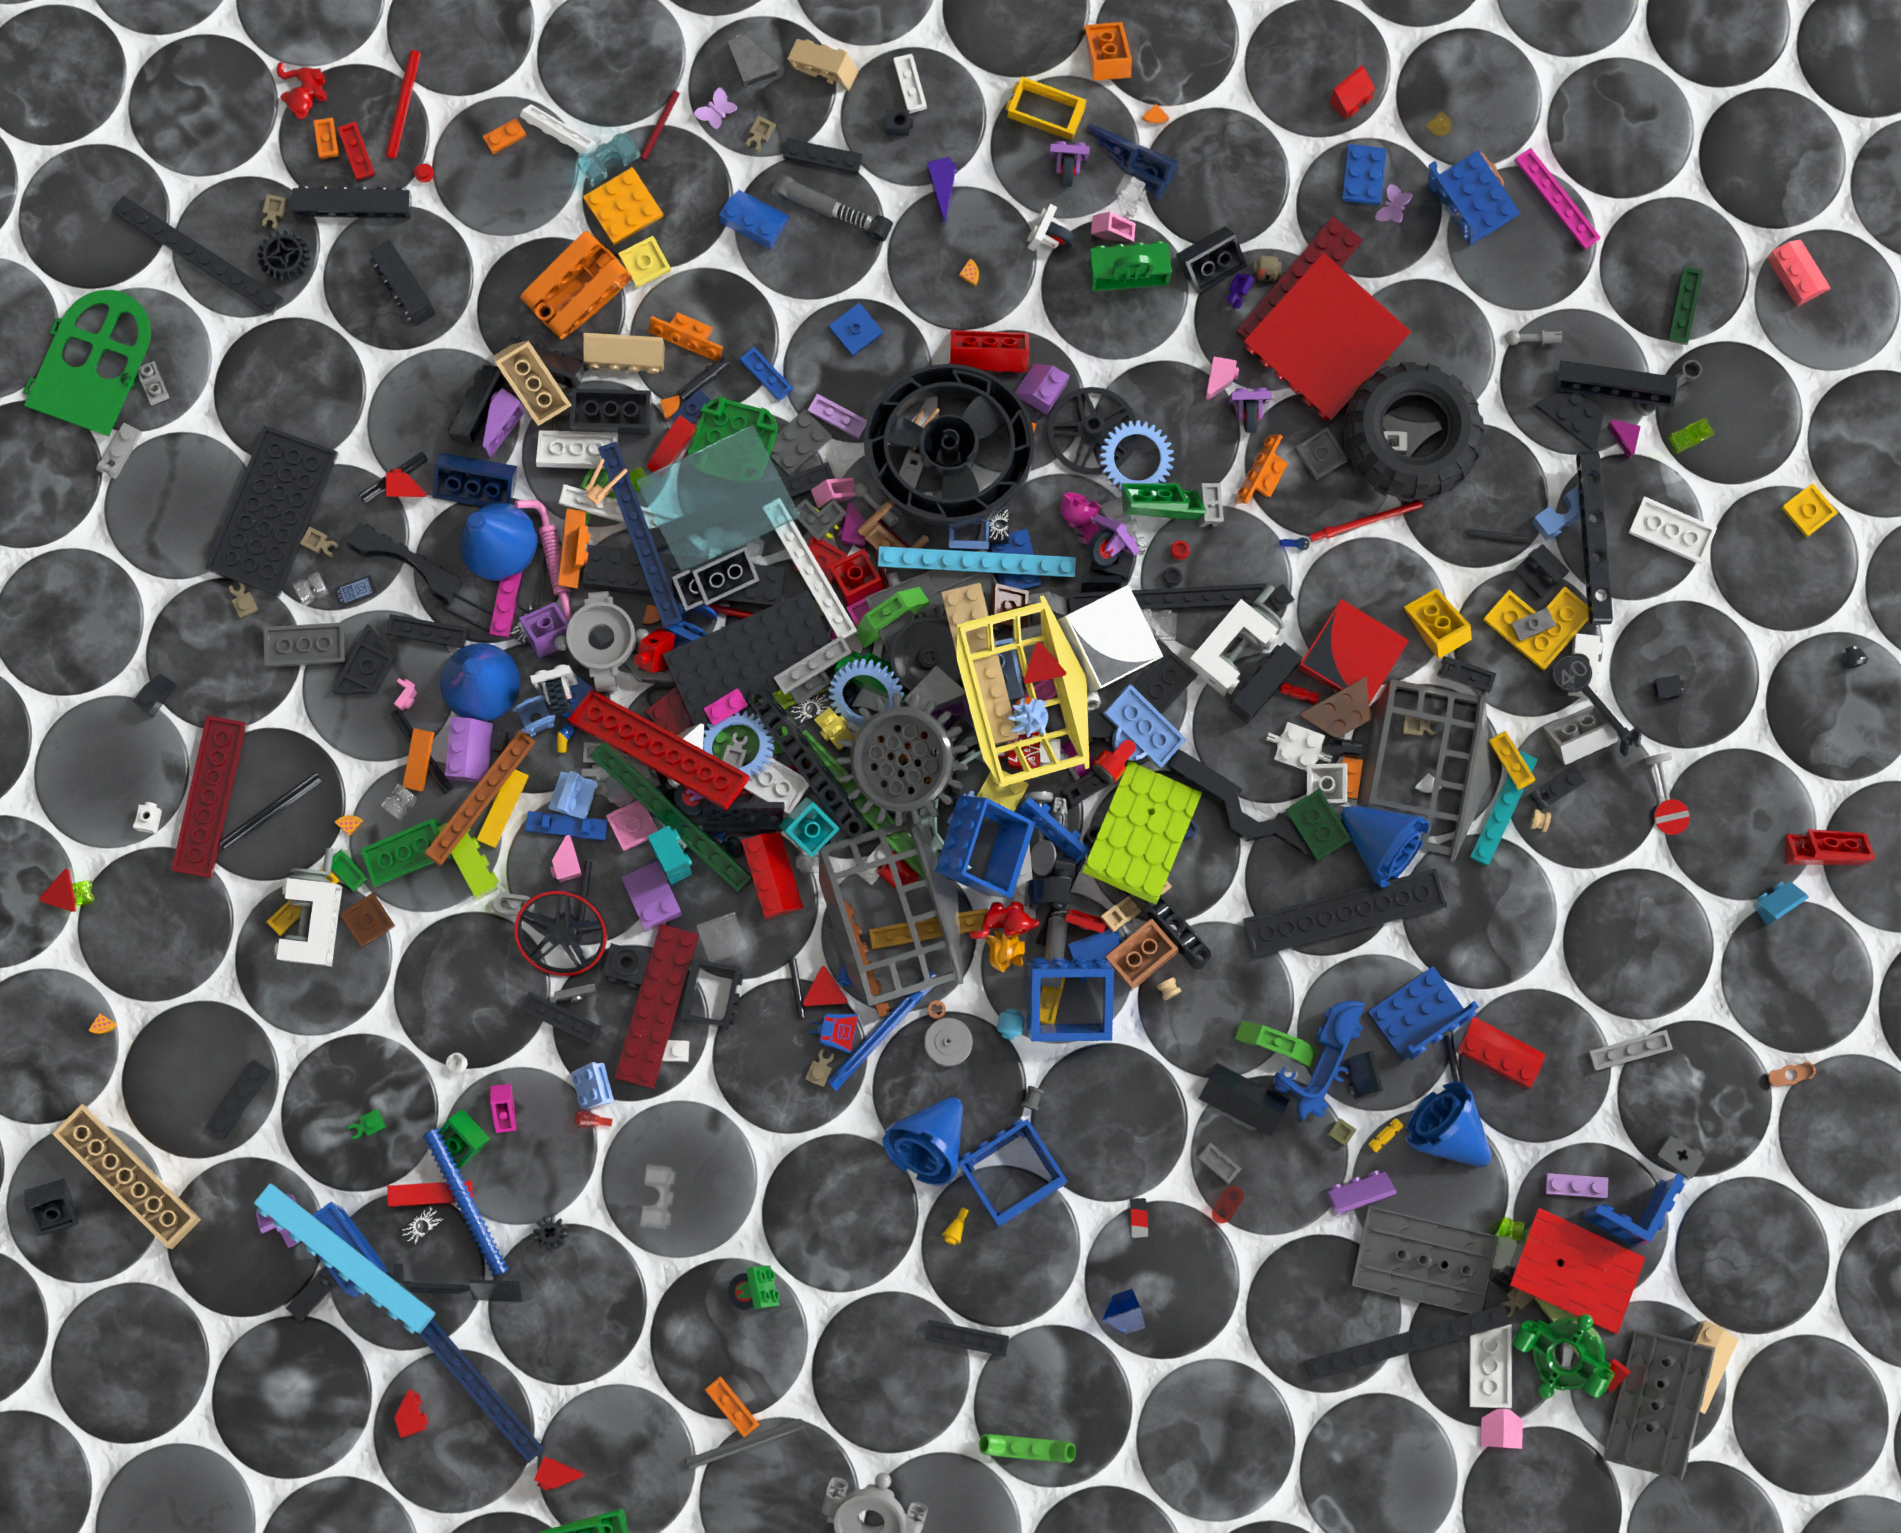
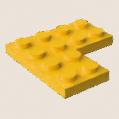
[1483,587,1589,671]

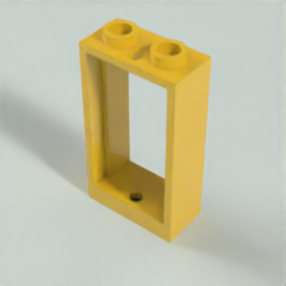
[1005,77,1087,141]

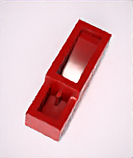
[646,416,697,479]

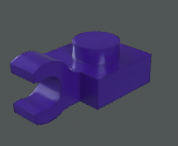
[1226,273,1254,309]

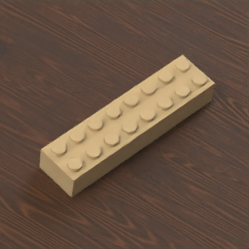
[941,583,1018,749]
[52,1104,201,1249]

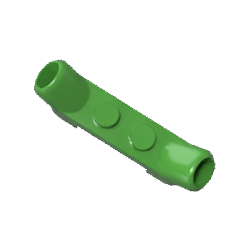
[979,1434,1076,1463]

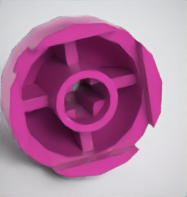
[1060,492,1101,528]

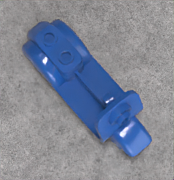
[1273,1001,1365,1123]

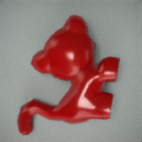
[276,62,327,120]
[969,901,1039,939]

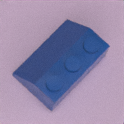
[719,190,790,250]

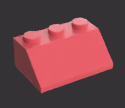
[1767,240,1831,307]

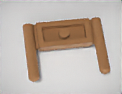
[857,502,929,569]

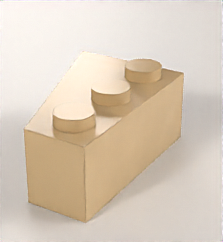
[788,39,858,91]

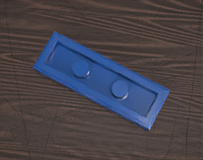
[739,346,793,402]

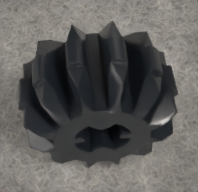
[533,1215,568,1251]

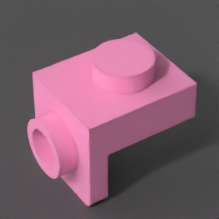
[394,678,417,712]

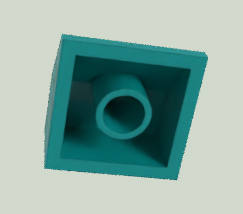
[779,797,840,858]

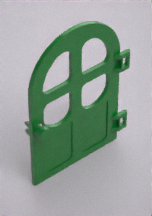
[23,290,151,437]

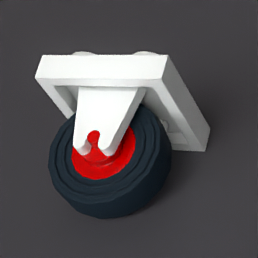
[1027,204,1075,251]

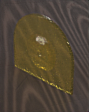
[1425,111,1452,136]

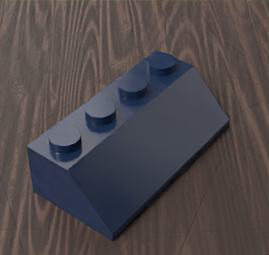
[432,453,517,507]

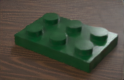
[1285,788,1352,861]

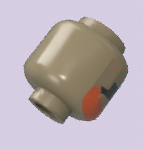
[1253,255,1282,282]

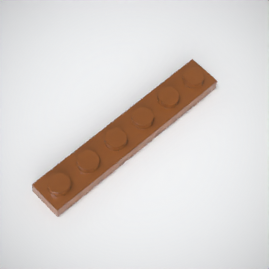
[844,901,890,1019]

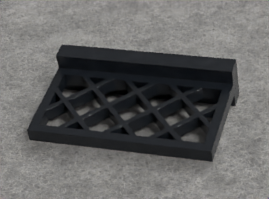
[702,802,785,833]

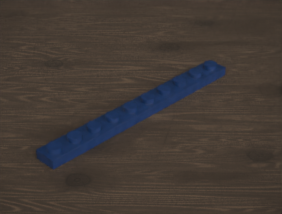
[598,441,683,629]
[411,1293,545,1463]

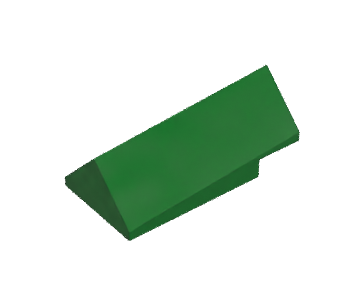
[1121,483,1206,521]
[833,649,910,706]
[538,1509,629,1533]

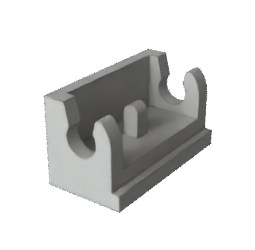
[1196,483,1224,527]

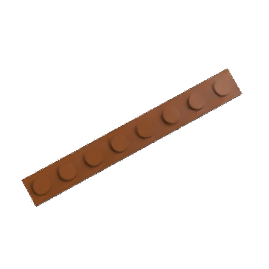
[424,730,536,867]

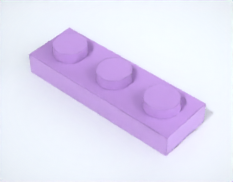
[808,394,867,439]
[1545,1173,1608,1199]

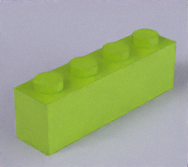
[438,822,499,900]

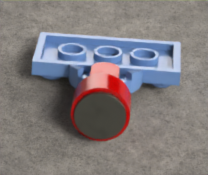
[1092,684,1186,783]

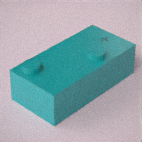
[647,825,692,885]

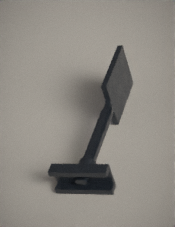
[392,1263,522,1302]

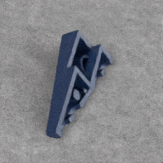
[1086,124,1179,200]

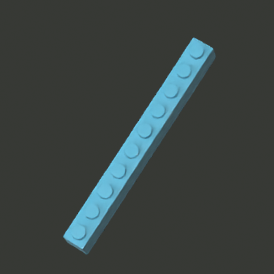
[254,1183,436,1334]

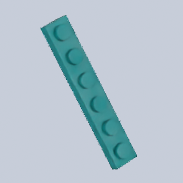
[1469,751,1538,866]

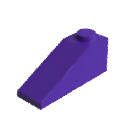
[927,156,957,222]

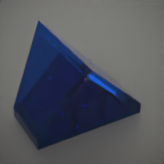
[1102,1289,1146,1335]

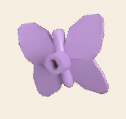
[694,88,737,129]
[1375,184,1413,223]

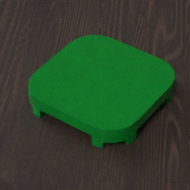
[688,397,778,485]

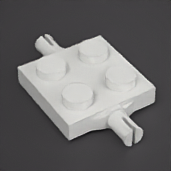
[1266,722,1333,772]

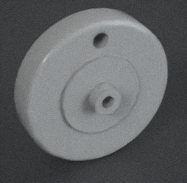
[924,1018,973,1067]

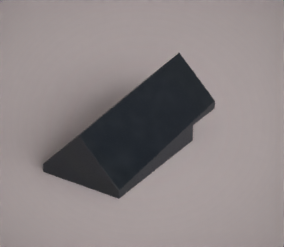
[671,545,760,611]
[1198,1063,1289,1136]

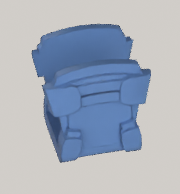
[513,695,555,737]

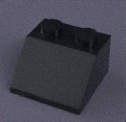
[1343,1051,1383,1100]
[24,1178,78,1236]

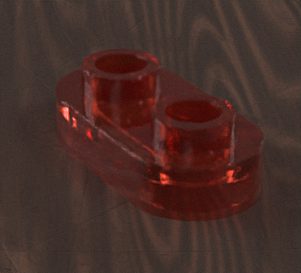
[1212,1186,1244,1224]

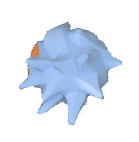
[1008,697,1049,738]

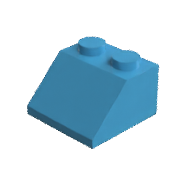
[1754,881,1809,925]

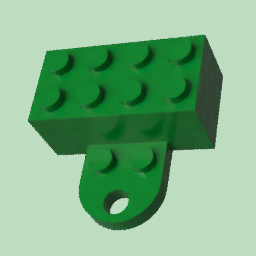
[1089,241,1172,291]

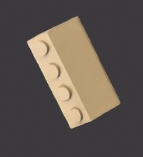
[584,333,665,374]
[494,340,571,426]
[1691,1320,1738,1414]

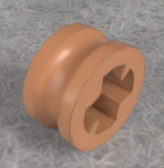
[928,1000,946,1020]

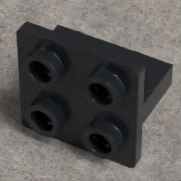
[1515,544,1569,598]

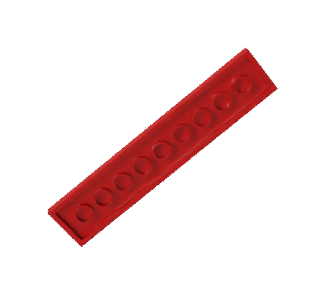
[568,689,750,810]

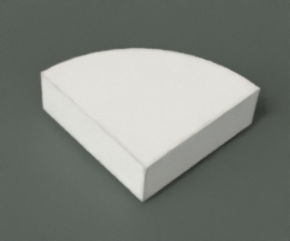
[1414,773,1442,793]

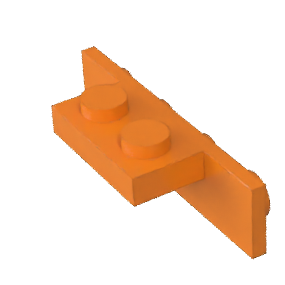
[647,312,723,361]
[1234,434,1288,504]
[557,508,590,589]

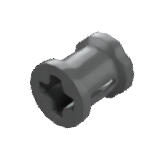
[1021,1085,1045,1111]

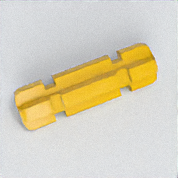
[1368,1119,1403,1152]

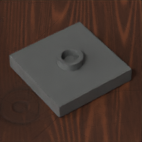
[1294,427,1348,481]

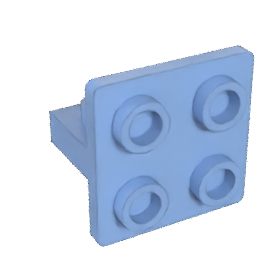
[548,771,598,820]
[572,1062,614,1111]

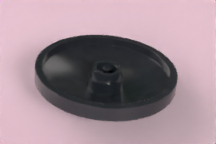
[889,617,962,692]

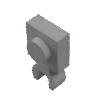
[723,733,748,768]

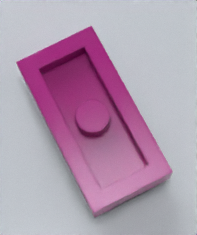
[703,688,748,726]

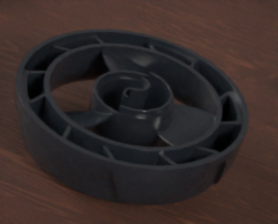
[864,364,1035,530]

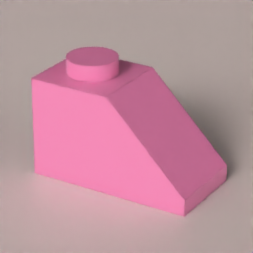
[1091,211,1136,242]
[1205,356,1239,400]
[811,477,856,508]
[550,835,582,883]

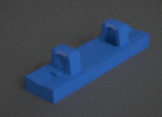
[1017,797,1090,864]
[525,811,608,841]

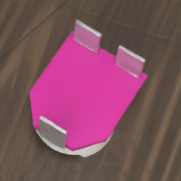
[1074,518,1100,546]

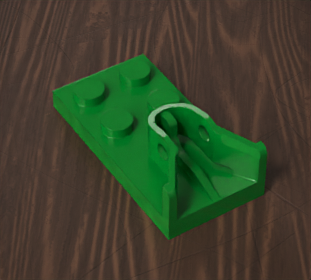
[360,818,452,887]

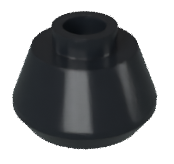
[1842,646,1869,669]

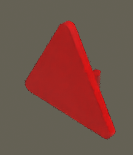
[1024,642,1067,684]
[39,869,76,912]
[803,966,847,1006]

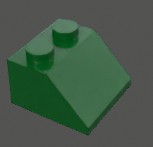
[438,1109,490,1170]

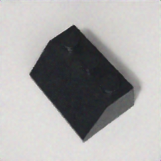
[1176,226,1247,294]

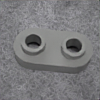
[494,893,535,917]

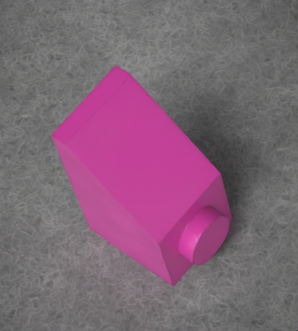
[490,1084,516,1133]

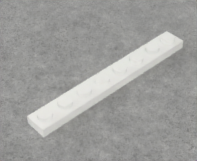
[763,498,857,640]

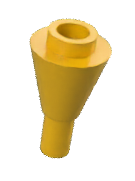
[942,1207,968,1245]

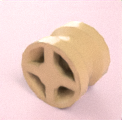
[1530,809,1551,832]
[1156,977,1182,1001]

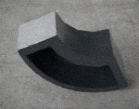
[1024,878,1070,910]

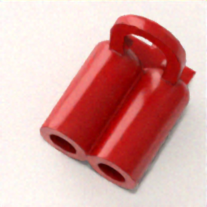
[876,851,918,890]

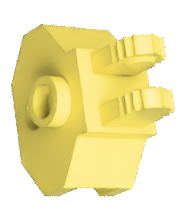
[814,707,855,751]

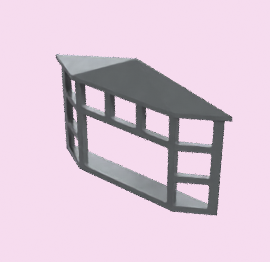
[1357,679,1491,862]
[819,814,963,1006]

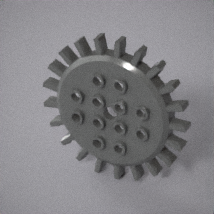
[837,693,968,826]

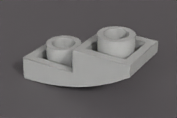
[137,361,169,406]

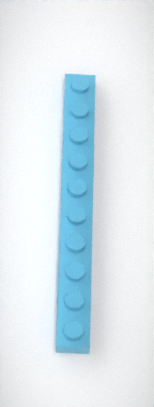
[877,546,1076,578]

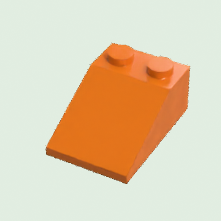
[1084,22,1132,81]

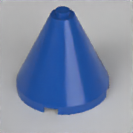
[459,503,537,581]
[440,643,520,722]
[1341,805,1430,888]
[1405,1082,1492,1167]
[882,1097,963,1186]

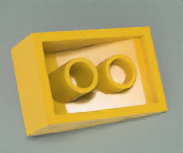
[1404,588,1472,659]

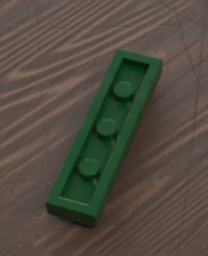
[1668,267,1703,345]

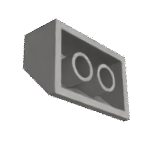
[1543,705,1618,765]

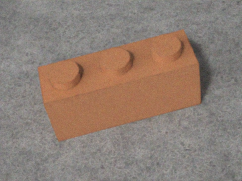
[1105,919,1178,992]

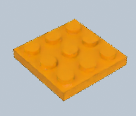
[583,167,663,246]

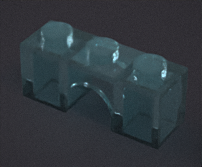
[578,131,640,187]

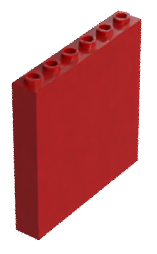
[1244,253,1411,421]

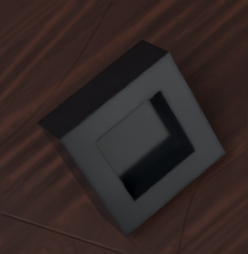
[1268,584,1295,612]

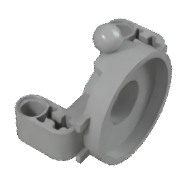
[554,591,649,692]
[821,1473,928,1533]

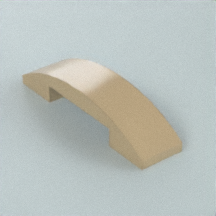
[1100,880,1172,932]

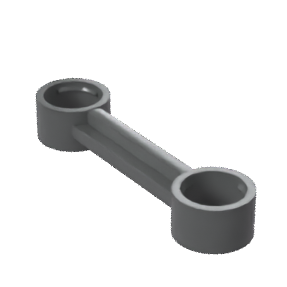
[1635,360,1702,416]

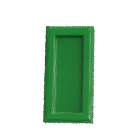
[331,849,368,892]

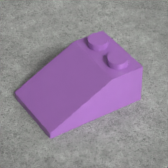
[483,388,525,459]
[621,861,682,932]

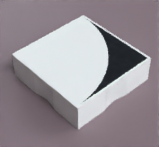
[1057,585,1163,693]

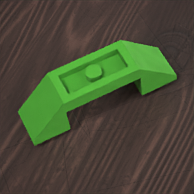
[856,587,930,648]
[1235,1020,1318,1068]

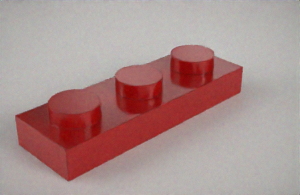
[338,121,376,182]

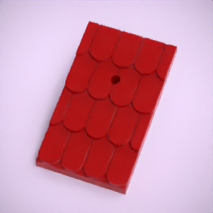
[1509,1208,1645,1335]

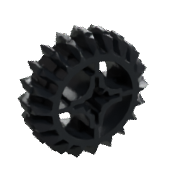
[257,230,311,283]

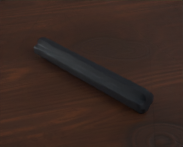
[358,452,428,503]

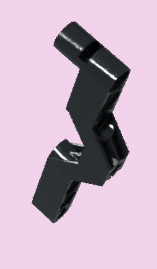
[1166,749,1317,861]

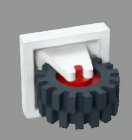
[530,665,578,716]

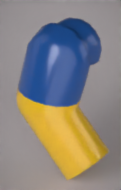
[557,724,575,753]

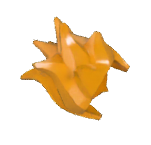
[985,930,1025,973]

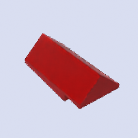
[1785,829,1875,865]

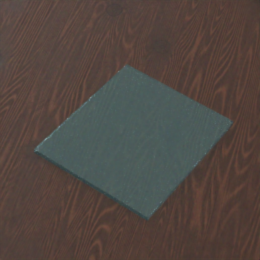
[637,425,800,572]

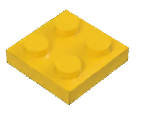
[1781,483,1838,538]

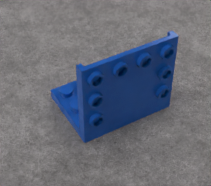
[1427,150,1520,246]
[1367,966,1479,1062]
[1580,1173,1685,1248]

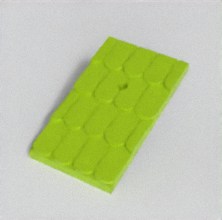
[1082,761,1202,905]

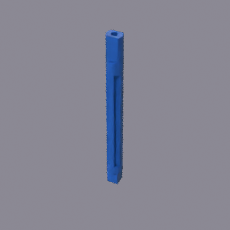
[826,970,936,1091]

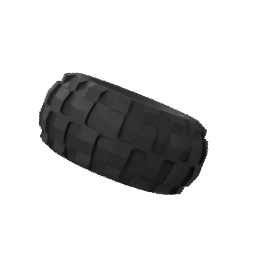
[1342,362,1484,502]

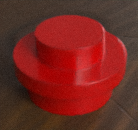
[414,164,434,183]
[1170,540,1190,560]

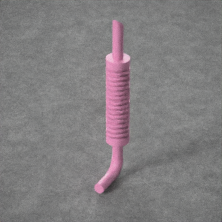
[514,500,572,621]

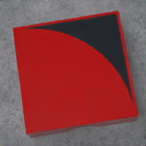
[1297,599,1409,704]

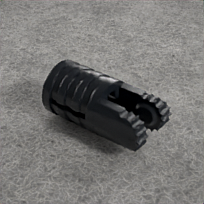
[1325,737,1362,759]

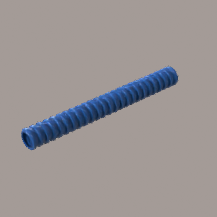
[422,1128,509,1277]

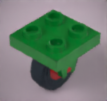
[728,1265,779,1310]

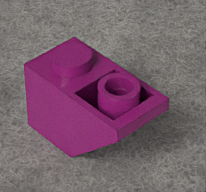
[838,502,867,549]

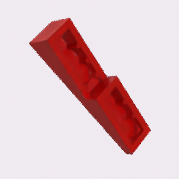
[387,1180,473,1207]

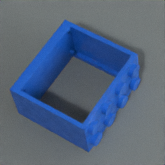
[935,795,1036,899]
[1026,957,1114,1042]
[958,1118,1068,1228]
[312,1201,390,1298]

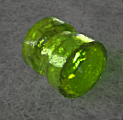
[72,881,95,905]
[1499,1216,1524,1242]

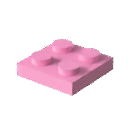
[606,800,658,852]

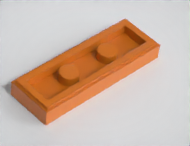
[403,728,435,791]
[705,1376,760,1438]

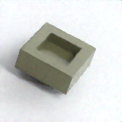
[1328,1118,1357,1147]

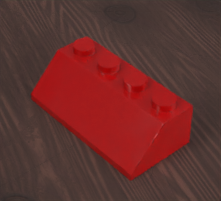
[950,330,1029,373]
[741,832,804,920]
[1455,1017,1546,1090]

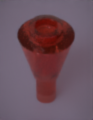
[574,1108,613,1129]

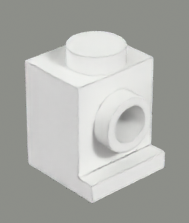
[1384,431,1407,455]
[133,802,162,834]

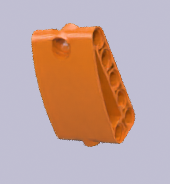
[520,231,632,340]

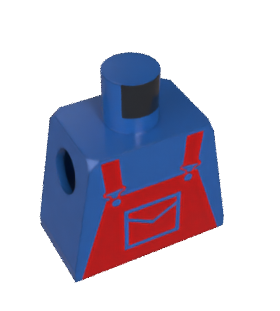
[809,1014,858,1055]

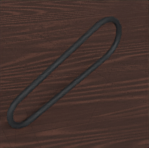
[516,543,546,612]

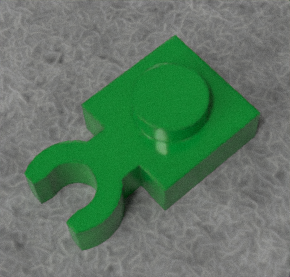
[347,1109,387,1140]

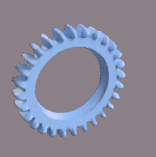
[1099,420,1174,491]
[829,659,904,727]
[702,711,775,781]

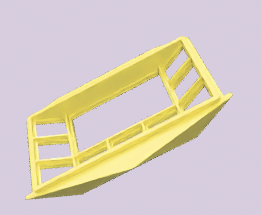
[957,595,1089,787]

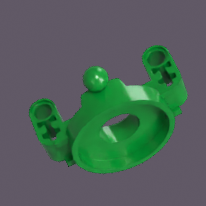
[1511,1314,1615,1399]

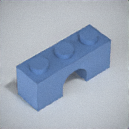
[1531,486,1580,540]

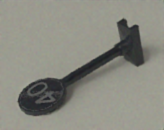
[1552,655,1642,757]

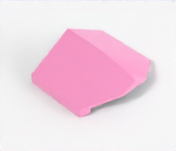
[1480,1409,1523,1449]

